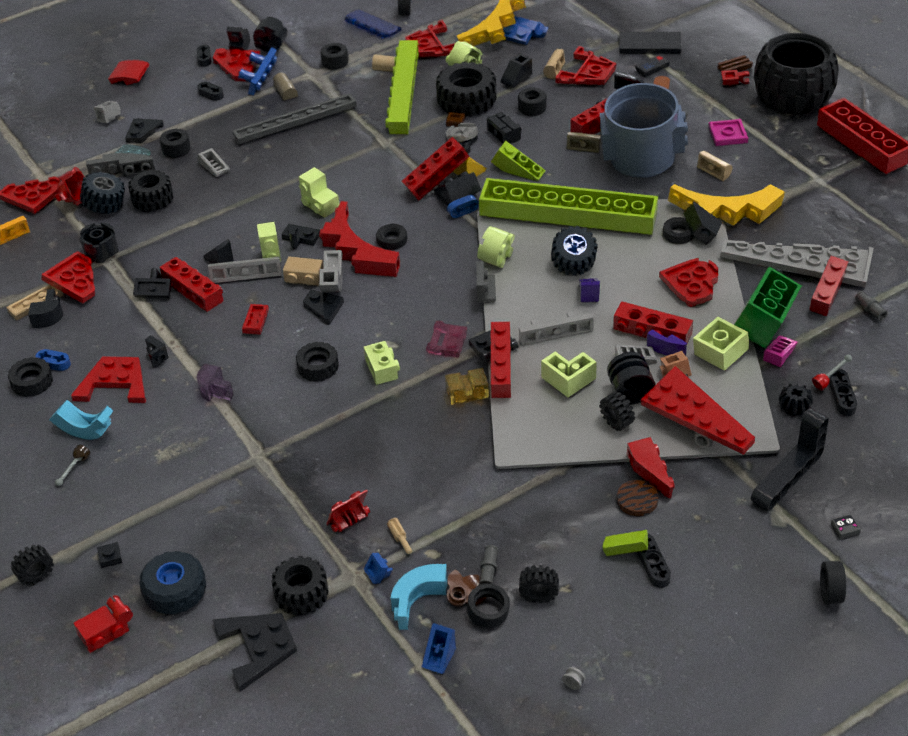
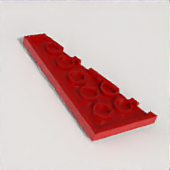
[641,366,755,455]

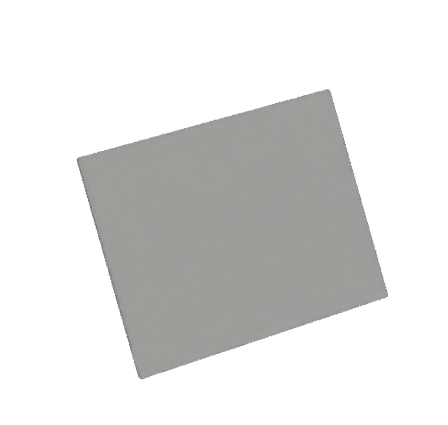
[477,199,780,469]

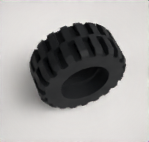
[436,62,497,117]

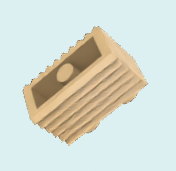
[283,257,323,286]

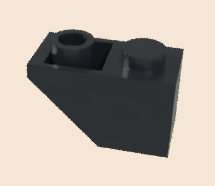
[501,53,532,88]

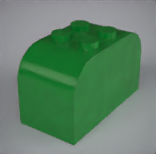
[734,266,802,349]

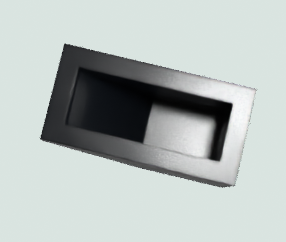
[683,202,722,245]

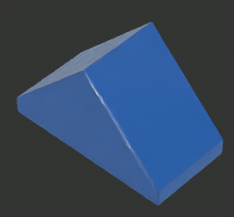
[422,623,456,674]

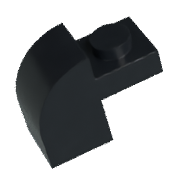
[226,27,251,50]
[28,289,64,328]

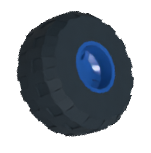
[139,551,206,614]

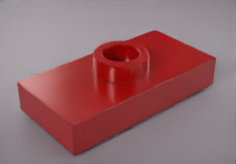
[242,304,269,335]

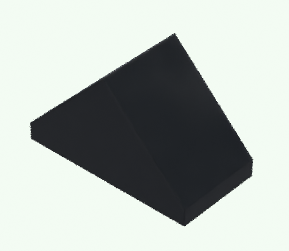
[203,239,234,264]

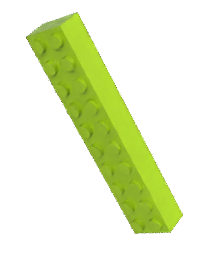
[479,178,658,235]

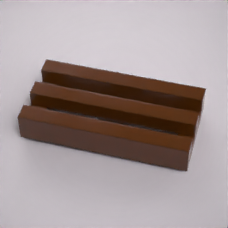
[717,55,753,72]

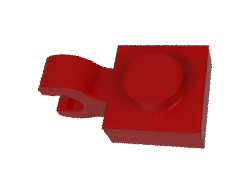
[721,70,750,85]

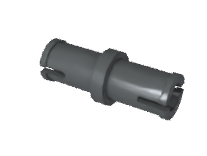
[855,291,888,321]
[479,545,498,585]

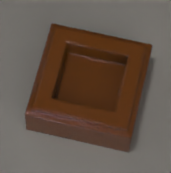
[446,112,465,127]

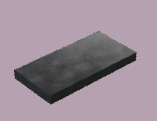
[619,32,681,53]

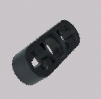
[829,369,857,416]
[637,534,671,588]

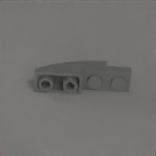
[86,153,155,177]

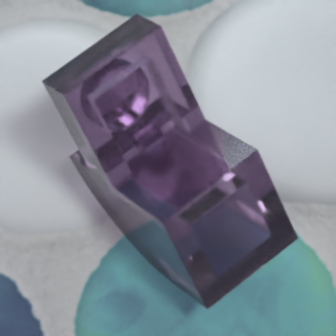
[196,363,234,401]

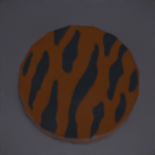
[617,480,659,516]

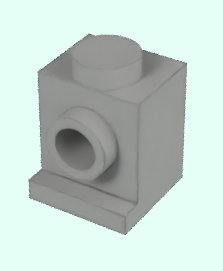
[94,101,121,123]

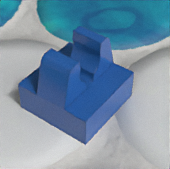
[364,553,393,584]

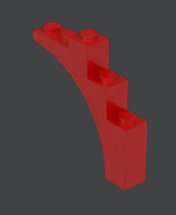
[319,201,400,277]

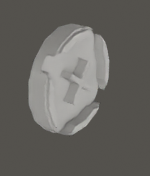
[446,123,478,142]

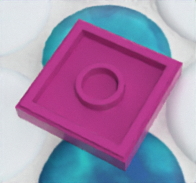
[708,119,748,146]

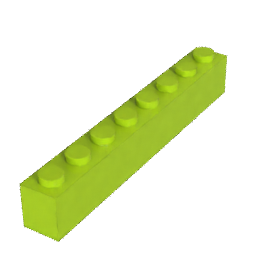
[386,40,419,134]

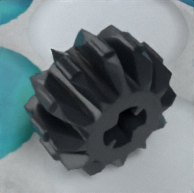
[779,383,813,416]

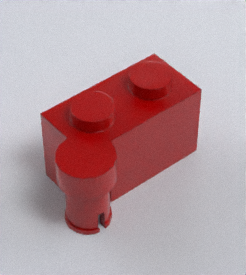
[74,595,133,653]

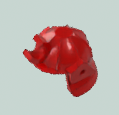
[54,166,85,206]

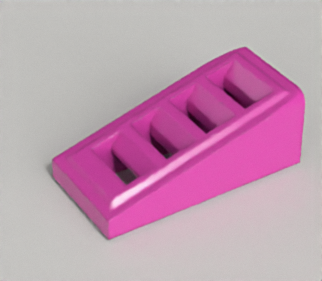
[763,335,797,367]

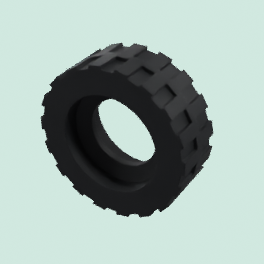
[296,342,339,382]
[8,357,53,397]

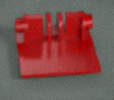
[326,489,370,532]

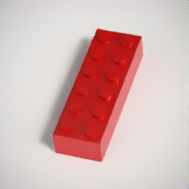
[817,98,908,174]

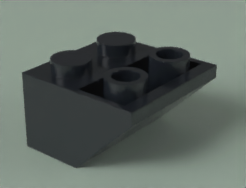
[434,171,482,205]

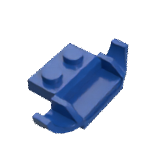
[503,16,549,45]

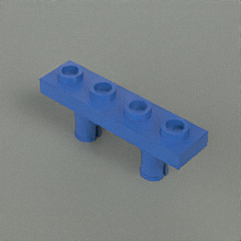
[238,48,278,96]

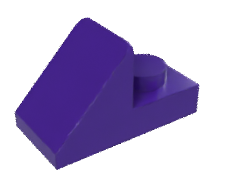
[579,278,600,302]

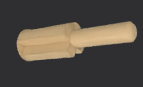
[387,518,412,554]

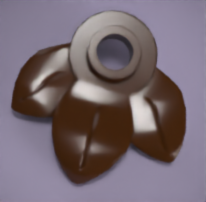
[446,569,487,606]

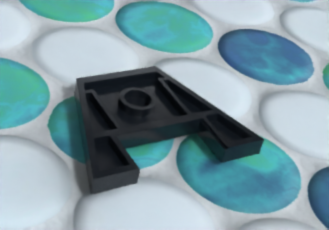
[212,613,297,692]

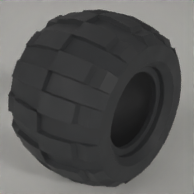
[754,33,839,114]

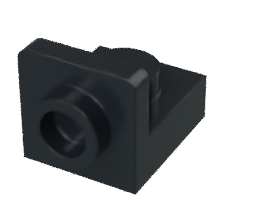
[145,335,169,368]

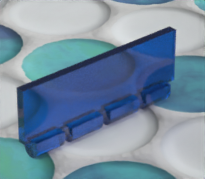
[344,9,402,39]

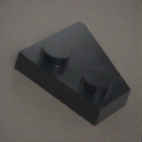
[125,118,164,143]
[303,290,344,325]

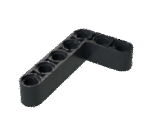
[750,408,829,511]

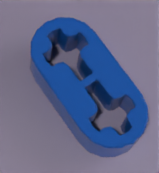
[447,195,479,218]
[35,349,71,371]

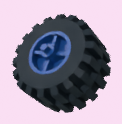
[551,226,598,276]

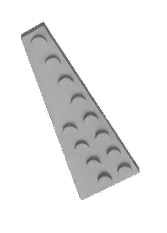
[720,240,874,287]

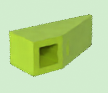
[491,141,546,181]

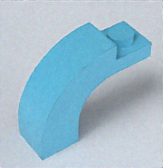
[49,400,113,440]
[391,564,447,630]

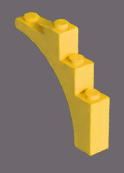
[457,0,526,46]
[668,184,785,226]

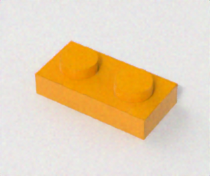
[0,216,30,245]

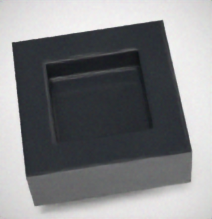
[97,542,123,568]

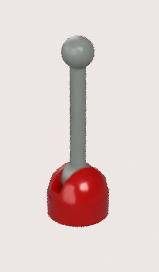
[812,354,852,391]

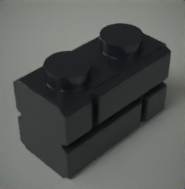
[486,111,522,144]

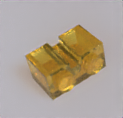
[445,368,489,405]

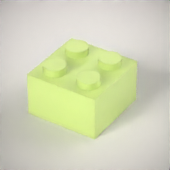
[693,317,749,371]

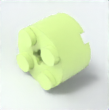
[446,41,483,66]
[477,226,515,268]

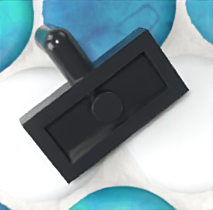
[281,224,320,249]
[133,268,172,298]

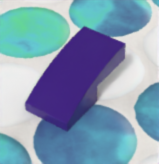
[647,330,687,356]

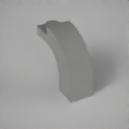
[319,250,343,293]

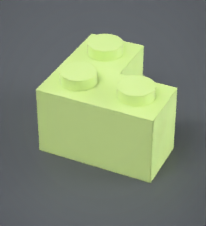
[299,167,339,218]
[541,351,597,397]

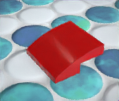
[108,60,150,85]

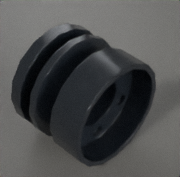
[607,352,656,405]

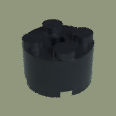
[253,17,287,52]
[80,223,119,263]

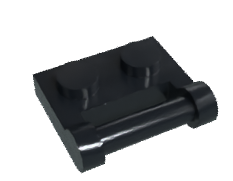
[469,330,519,363]

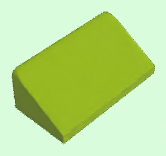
[602,530,648,556]

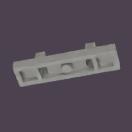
[208,257,282,283]
[519,312,594,346]

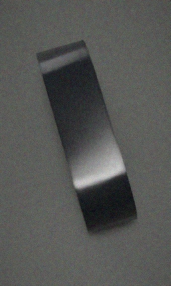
[197,45,212,67]
[197,82,224,101]

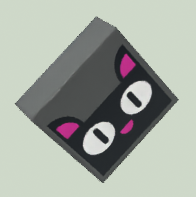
[831,514,861,539]

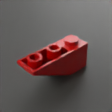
[626,437,675,498]

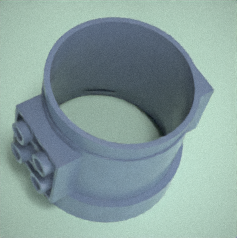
[600,83,688,178]

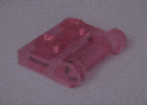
[426,321,467,358]

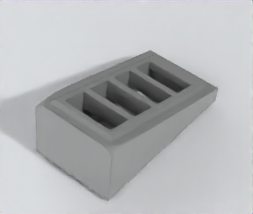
[198,148,230,177]
[615,345,657,364]

